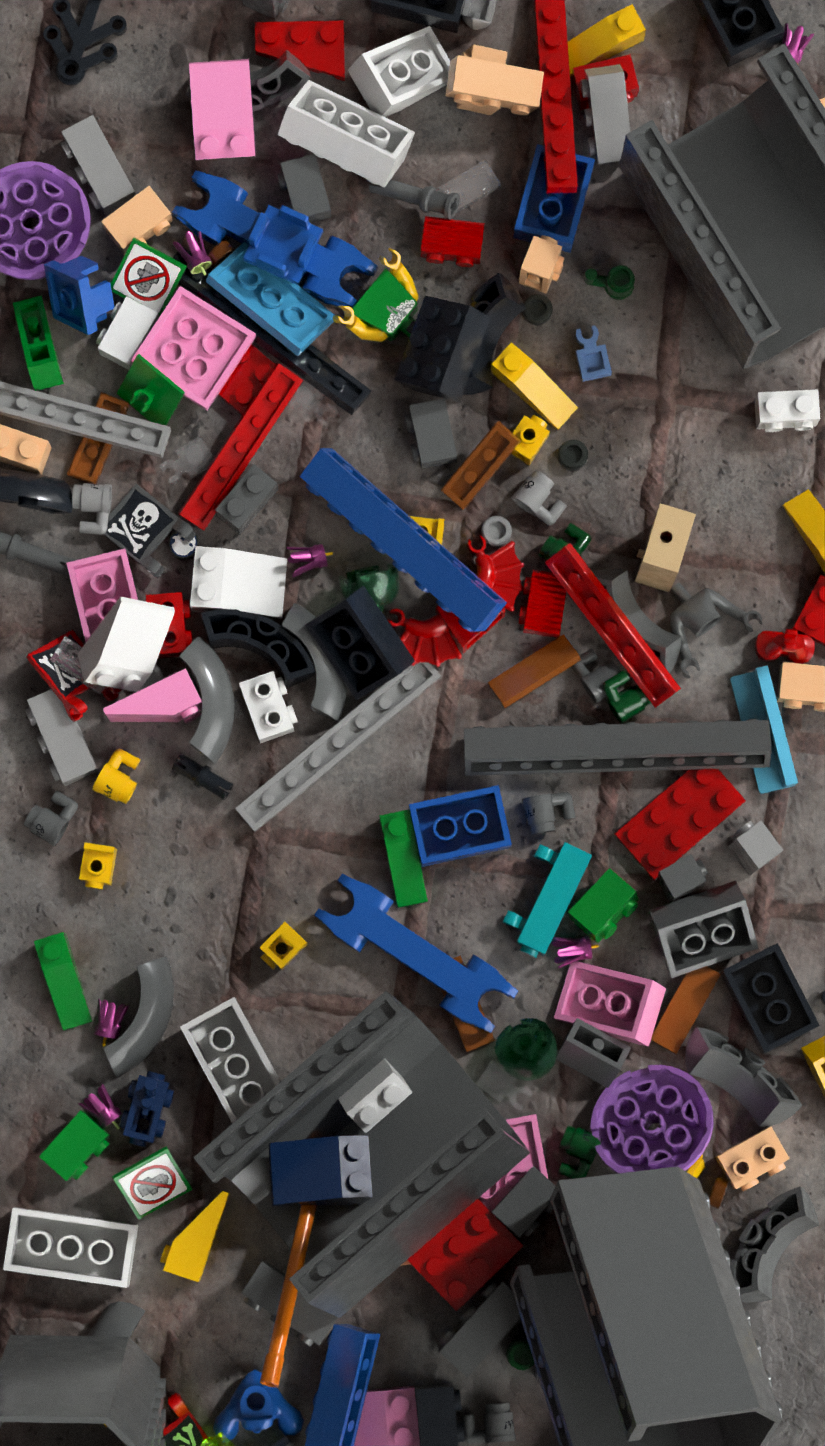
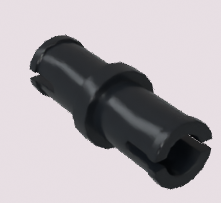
[172,753,234,800]

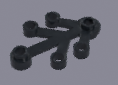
[43,0,127,86]

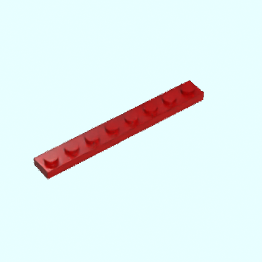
[534,0,578,193]

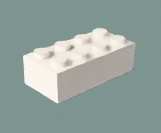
[278,80,415,188]
[180,997,281,1124]
[3,1207,138,1288]

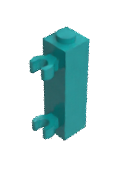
[503,842,592,958]

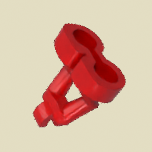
[755,629,815,664]

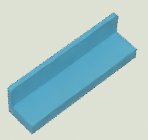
[730,665,798,794]

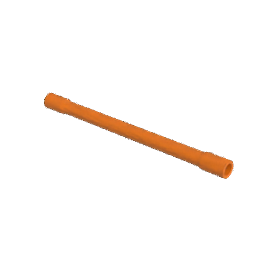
[260,1205,317,1387]

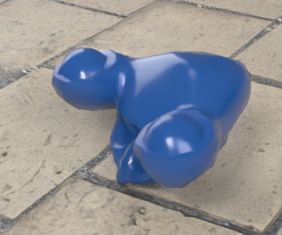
[213,1369,304,1441]

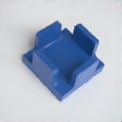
[243,205,323,285]
[44,256,114,335]

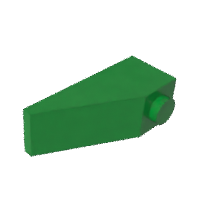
[13,295,64,391]
[379,809,428,908]
[34,932,93,1031]

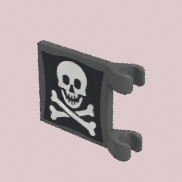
[103,484,196,578]

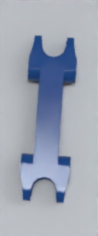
[172,170,378,308]
[314,873,519,1034]

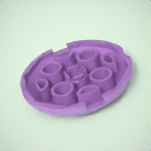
[0,161,91,280]
[591,1065,714,1174]

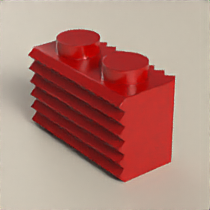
[421,216,485,267]
[518,570,567,638]

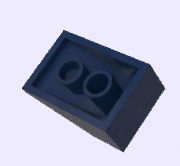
[268,1136,373,1206]

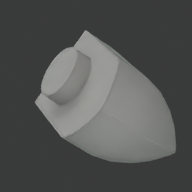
[462,0,497,30]

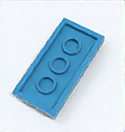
[206,242,334,356]

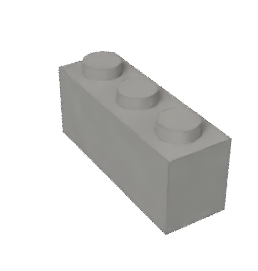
[580,64,631,164]
[60,115,136,216]
[25,689,99,786]
[728,821,783,876]

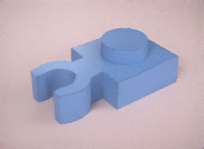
[575,325,612,382]

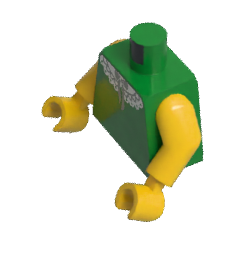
[333,248,419,342]

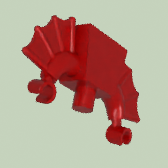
[388,536,524,667]

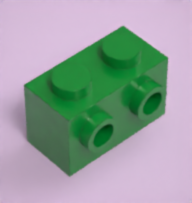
[568,868,639,944]
[39,1110,110,1181]

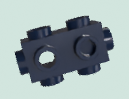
[120,1071,174,1147]

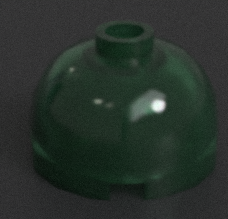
[338,564,400,612]
[494,1018,558,1081]

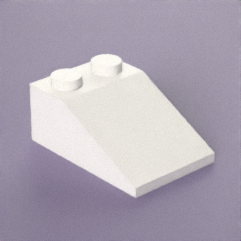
[348,26,450,117]
[190,546,287,619]
[78,596,175,692]

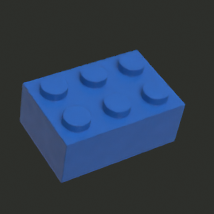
[513,144,595,253]
[409,785,512,867]

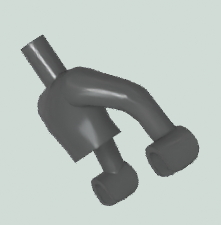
[670,583,762,678]

